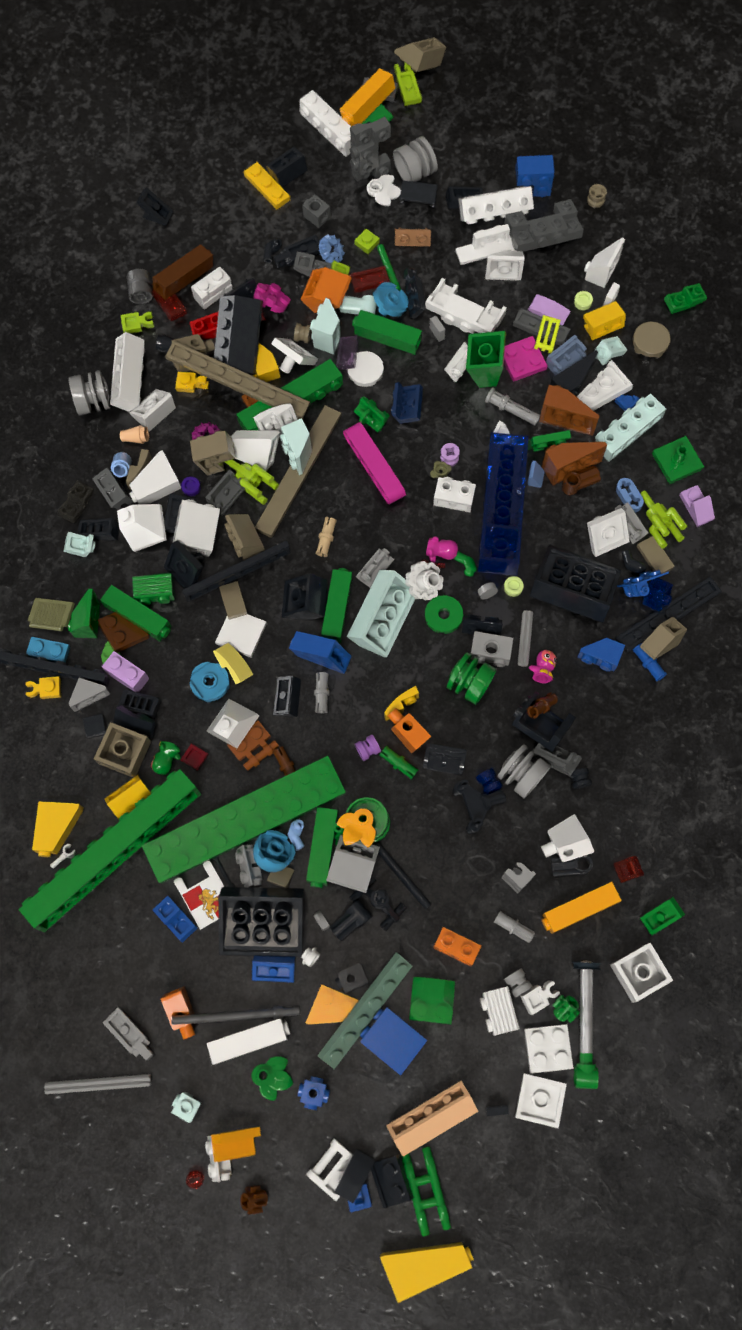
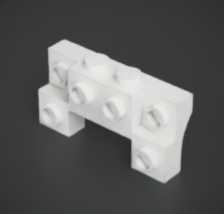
[425,278,507,334]

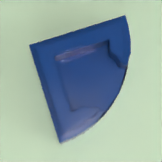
[614,395,640,411]

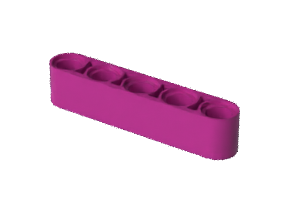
[343,422,406,505]

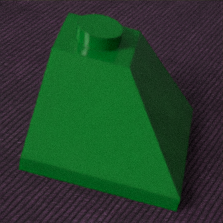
[68,589,101,638]

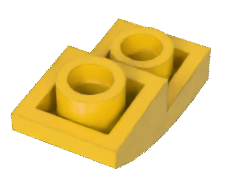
[384,686,419,721]

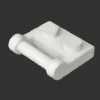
[306,1139,353,1201]

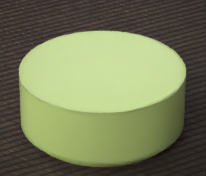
[574,291,593,310]
[504,576,524,597]

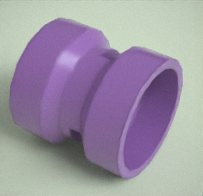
[354,734,381,761]

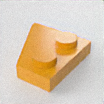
[306,984,359,1024]

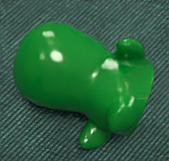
[151,741,181,775]

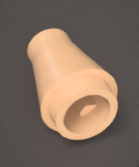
[120,425,149,444]

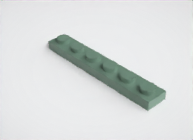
[317,953,412,1069]

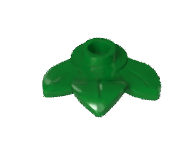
[251,1057,293,1101]

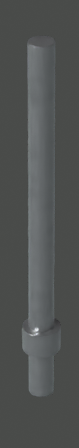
[171,1006,299,1025]

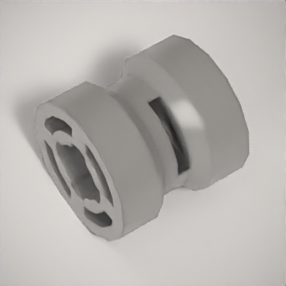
[504,968,533,998]

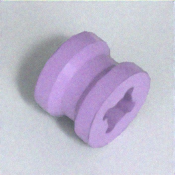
[440,443,460,466]

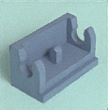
[546,335,587,375]

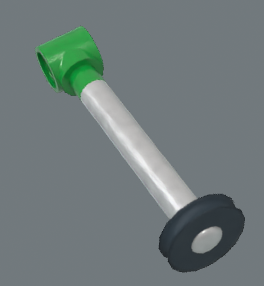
[571,961,602,1089]

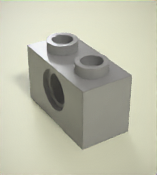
[471,631,513,667]

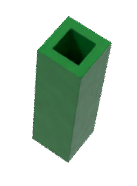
[352,310,422,355]
[321,568,353,643]
[100,585,171,642]
[306,807,338,888]

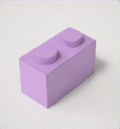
[102,651,149,693]

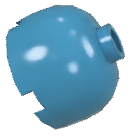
[253,830,295,873]

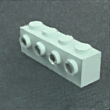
[595,394,666,462]

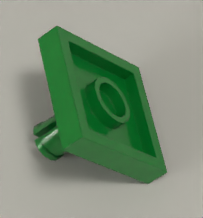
[652,436,704,484]

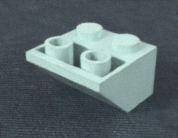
[310,298,341,354]
[280,418,312,475]

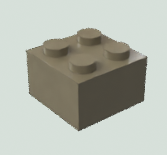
[94,722,151,778]

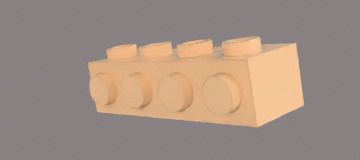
[386,1081,478,1156]

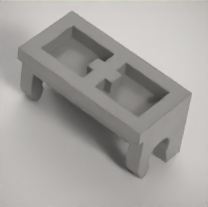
[502,862,536,893]

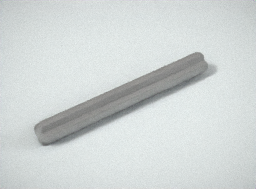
[44,1074,151,1094]

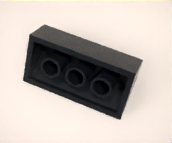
[214,295,263,375]

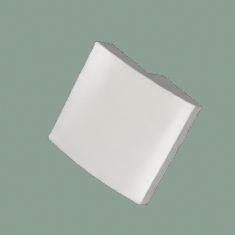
[253,404,298,437]

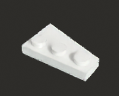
[577,360,633,411]

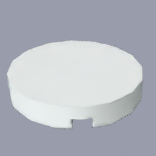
[347,351,384,387]

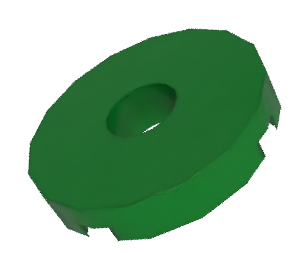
[425,595,463,634]

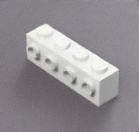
[300,90,351,157]
[458,186,534,224]
[110,332,145,412]

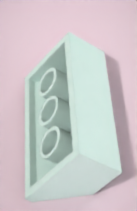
[347,570,415,658]

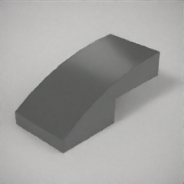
[294,251,331,277]

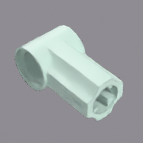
[340,295,377,315]

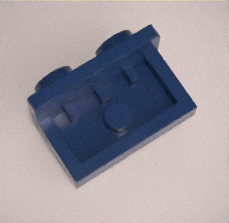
[391,382,423,424]

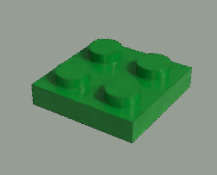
[526,430,571,452]

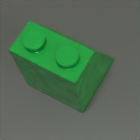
[466,331,506,388]

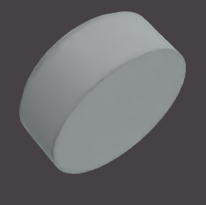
[478,582,498,599]

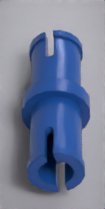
[633,643,667,681]

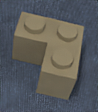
[190,431,235,476]

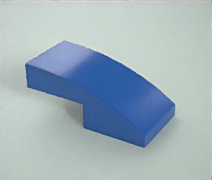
[153,896,197,943]

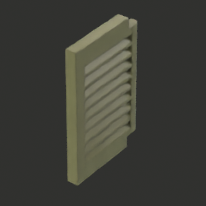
[28,598,75,631]

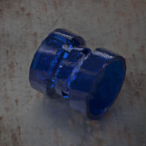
[476,768,503,795]

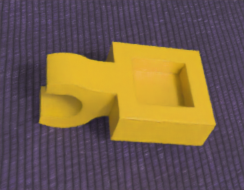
[175,372,209,393]

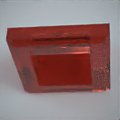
[614,856,644,883]

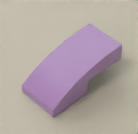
[528,294,570,325]

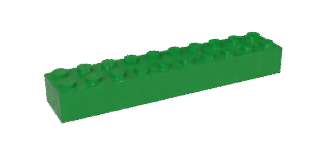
[142,756,346,884]
[18,769,201,932]

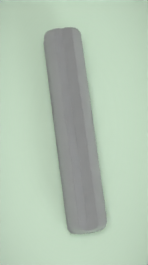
[518,610,533,667]

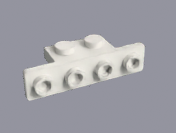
[456,224,514,265]

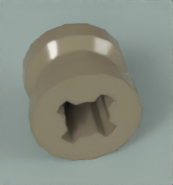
[587,184,607,208]
[294,323,312,344]

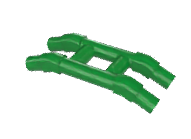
[401,1147,451,1236]

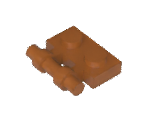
[227,721,279,771]

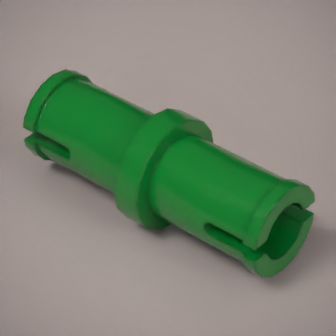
[379,746,419,780]

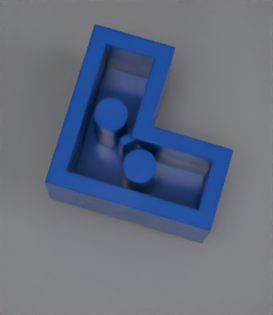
[515,155,554,197]

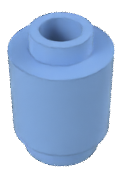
[111,452,132,477]

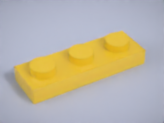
[244,162,290,210]

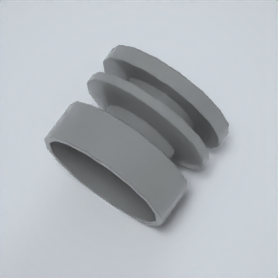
[393,136,438,182]
[69,370,110,416]
[497,744,551,799]

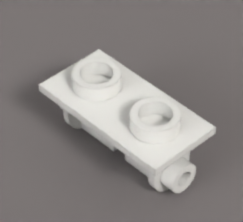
[444,342,468,382]
[205,1136,232,1182]

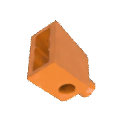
[388,708,431,754]
[161,986,195,1039]

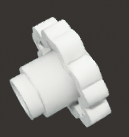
[405,561,443,600]

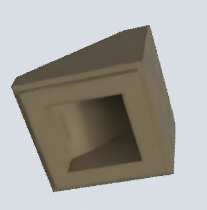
[267,867,295,888]

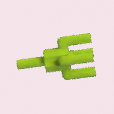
[225,459,279,505]
[640,491,687,549]

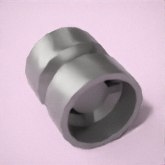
[127,269,153,304]

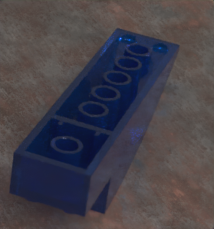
[478,432,529,576]

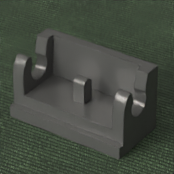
[92,468,134,510]
[205,470,245,516]
[533,743,582,776]

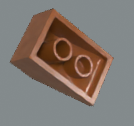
[539,385,599,436]
[542,442,607,485]

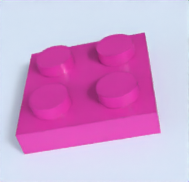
[504,336,547,382]

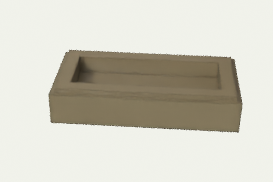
[636,536,675,572]

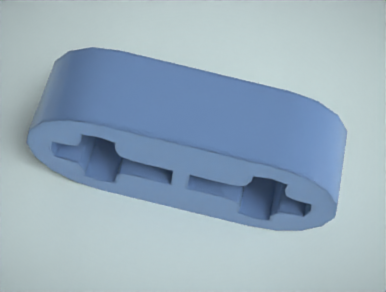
[616,478,644,513]

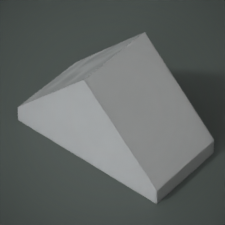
[69,678,110,712]

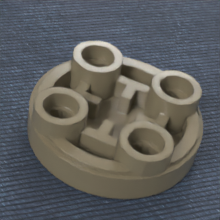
[633,322,671,358]

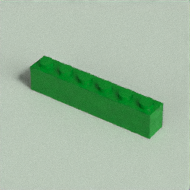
[237,359,343,430]

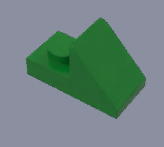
[640,897,685,936]

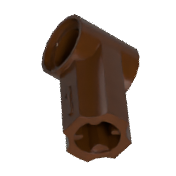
[562,466,601,495]

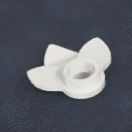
[367,175,401,206]

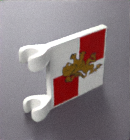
[174,861,224,930]

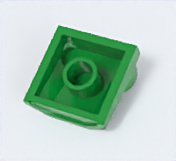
[409,977,455,1025]

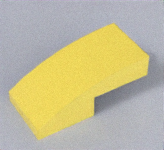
[213,643,253,684]

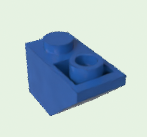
[578,638,625,671]

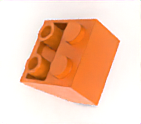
[300,267,352,313]

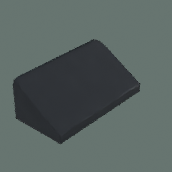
[273,676,301,717]

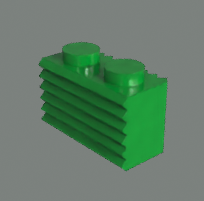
[132,573,175,606]

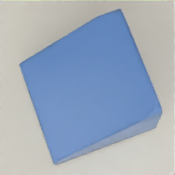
[527,461,544,487]

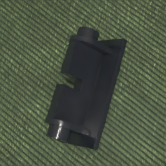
[223,278,257,298]
[462,614,503,636]

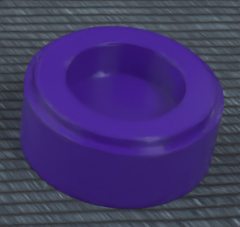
[181,477,201,496]

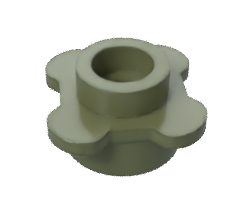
[430,461,452,478]

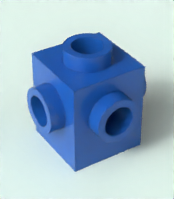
[298,1076,330,1110]

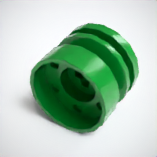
[446,652,497,705]
[346,797,391,844]

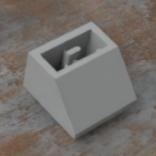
[326,835,380,893]

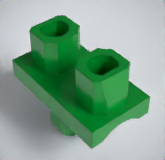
[354,396,390,433]

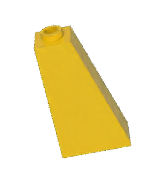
[380,1242,474,1303]

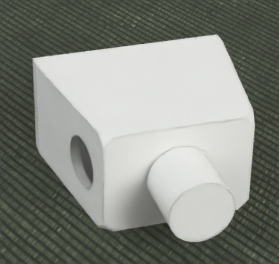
[541,814,594,862]

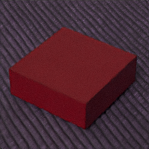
[180,743,209,771]

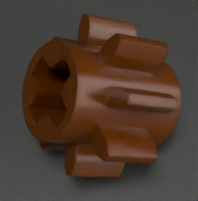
[240,1185,268,1215]

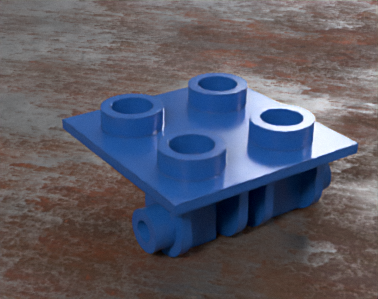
[617,570,669,597]

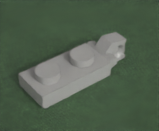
[103,1007,155,1061]

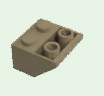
[394,37,446,72]
[224,514,265,560]

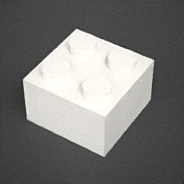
[610,943,673,1003]

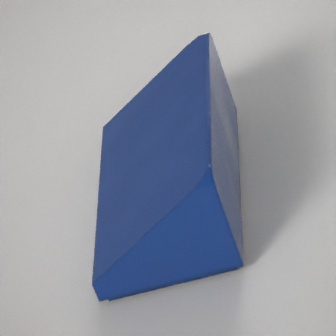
[252,956,295,983]

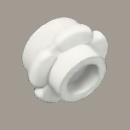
[301,947,320,967]

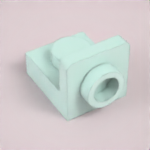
[594,336,627,365]

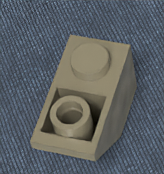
[640,617,687,660]

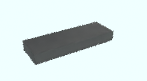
[513,308,570,346]

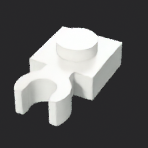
[520,980,560,1015]

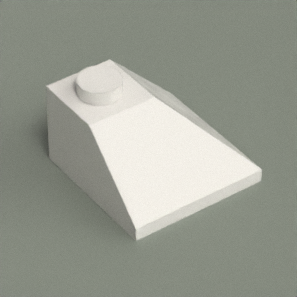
[584,238,625,288]
[485,250,524,280]
[117,504,166,552]
[207,699,259,748]

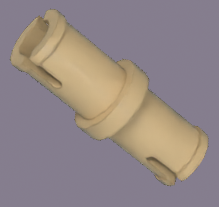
[316,517,337,557]

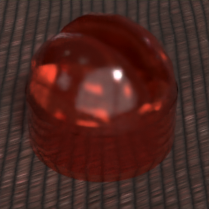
[186,1170,204,1189]

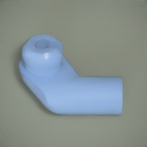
[287,819,305,851]

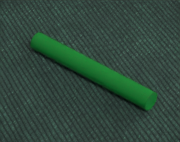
[377,244,401,291]

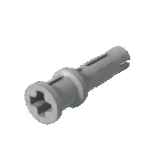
[485,387,541,426]

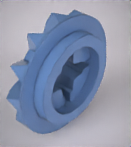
[319,235,345,263]

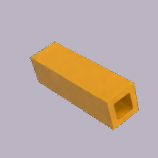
[340,68,395,127]
[542,882,622,934]

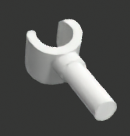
[50,844,76,868]

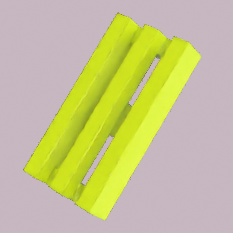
[534,315,561,353]

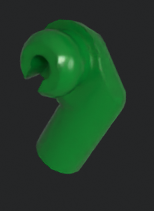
[454,551,477,577]

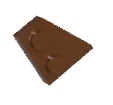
[97,612,149,653]

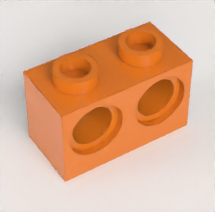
[434,927,481,967]

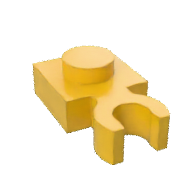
[26,677,61,699]

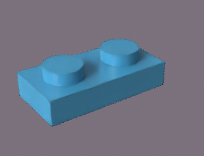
[26,637,70,663]

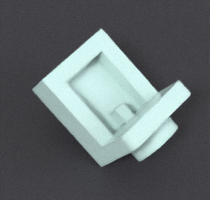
[63,532,95,558]
[171,1092,201,1123]

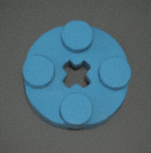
[373,282,408,317]
[190,662,230,702]

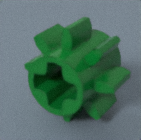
[552,995,580,1023]

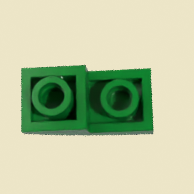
[664,283,707,314]

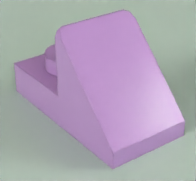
[679,485,715,527]

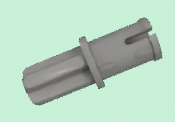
[494,911,535,943]

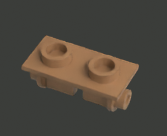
[395,227,431,246]

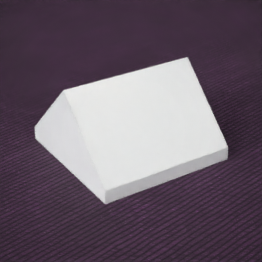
[129,389,176,432]

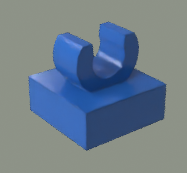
[348,1183,372,1212]

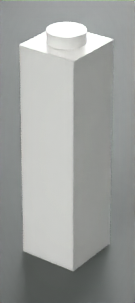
[207,1018,290,1065]

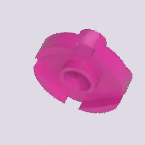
[254,283,291,313]

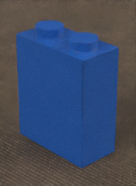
[360,1008,427,1076]

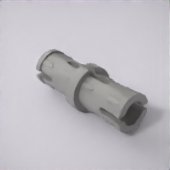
[314,672,330,714]

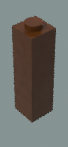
[153,244,213,300]

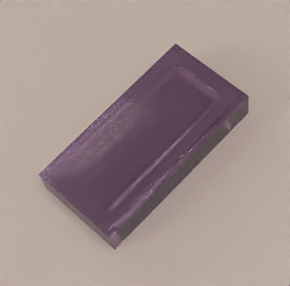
[336,335,359,370]

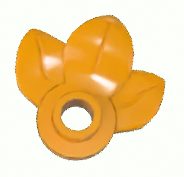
[337,809,376,848]

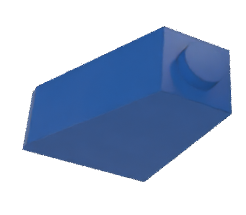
[289,631,352,674]

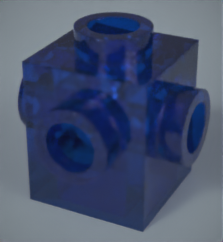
[643,578,673,612]

